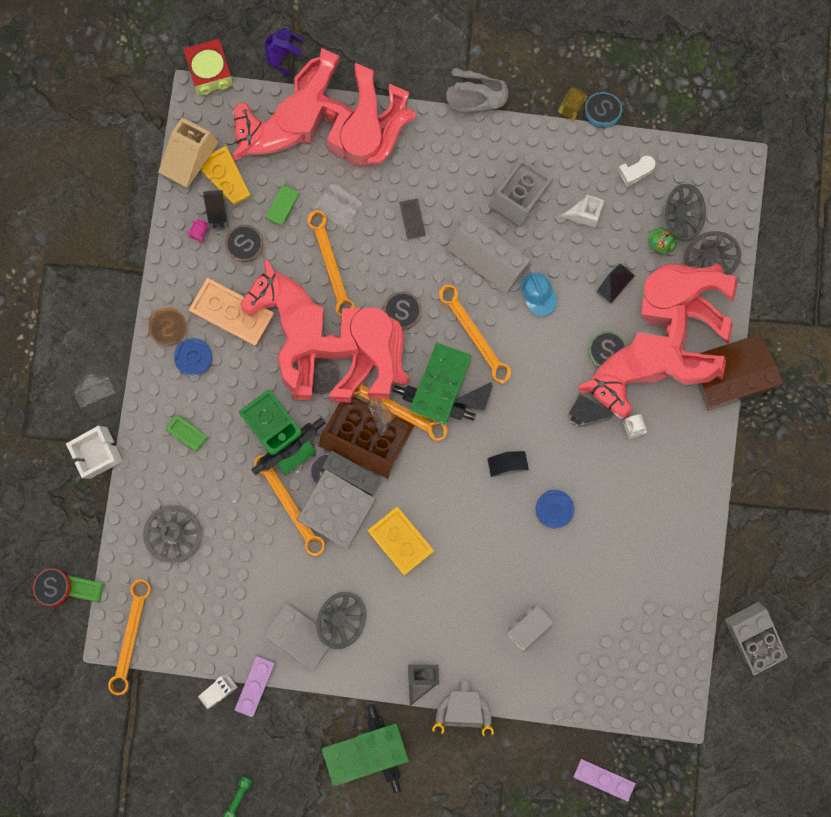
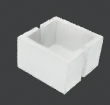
[66,426,123,479]

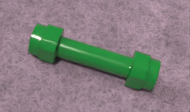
[223,776,252,817]

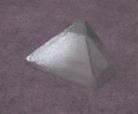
[73,374,116,408]
[368,398,395,436]

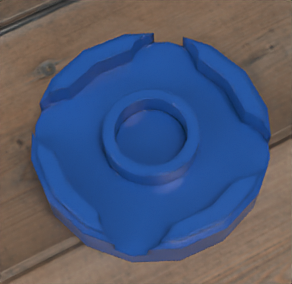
[174,338,213,377]
[536,490,575,529]

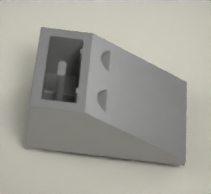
[724,602,788,675]

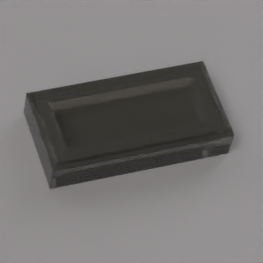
[399,198,426,239]

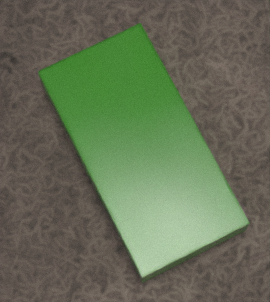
[265,184,299,227]
[165,414,208,453]
[68,576,104,603]

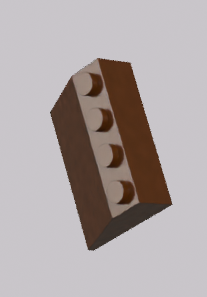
[698,334,783,411]
[318,396,414,479]

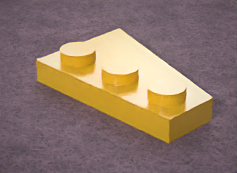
[200,146,252,205]

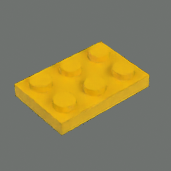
[367,506,434,576]

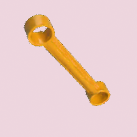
[307,210,355,319]
[439,285,511,384]
[354,384,447,442]
[254,455,325,556]
[108,579,151,696]

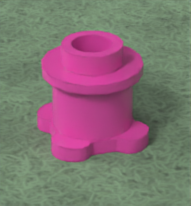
[186,219,210,243]

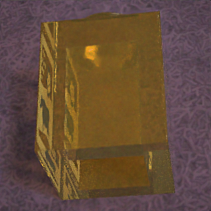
[558,86,588,121]

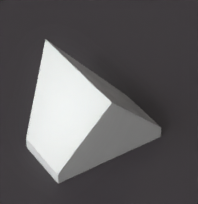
[560,195,604,228]

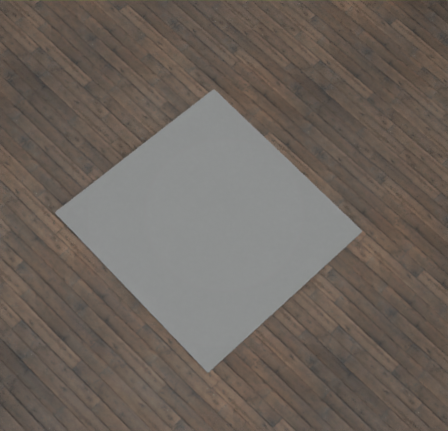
[83,70,768,744]

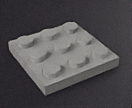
[296,469,375,549]

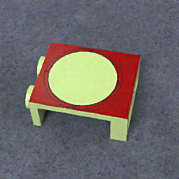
[184,39,233,96]

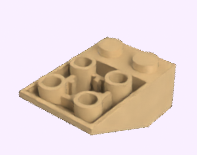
[158,118,219,188]

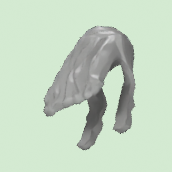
[446,68,509,112]

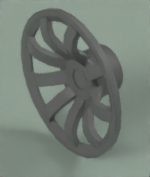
[665,184,706,241]
[684,231,742,275]
[143,505,201,563]
[316,592,366,649]

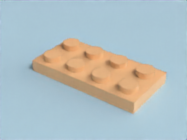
[189,278,274,347]

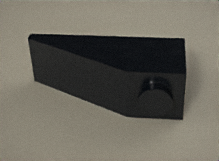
[203,190,229,231]

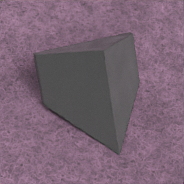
[408,665,439,706]

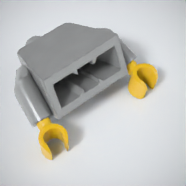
[432,681,494,736]

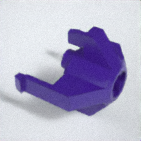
[264,28,304,75]

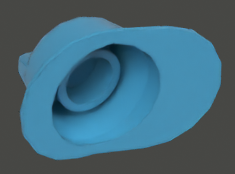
[521,272,557,316]

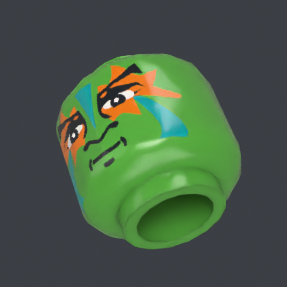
[648,227,677,255]

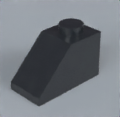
[567,394,613,426]

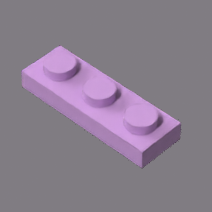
[235,655,275,717]
[573,759,636,802]

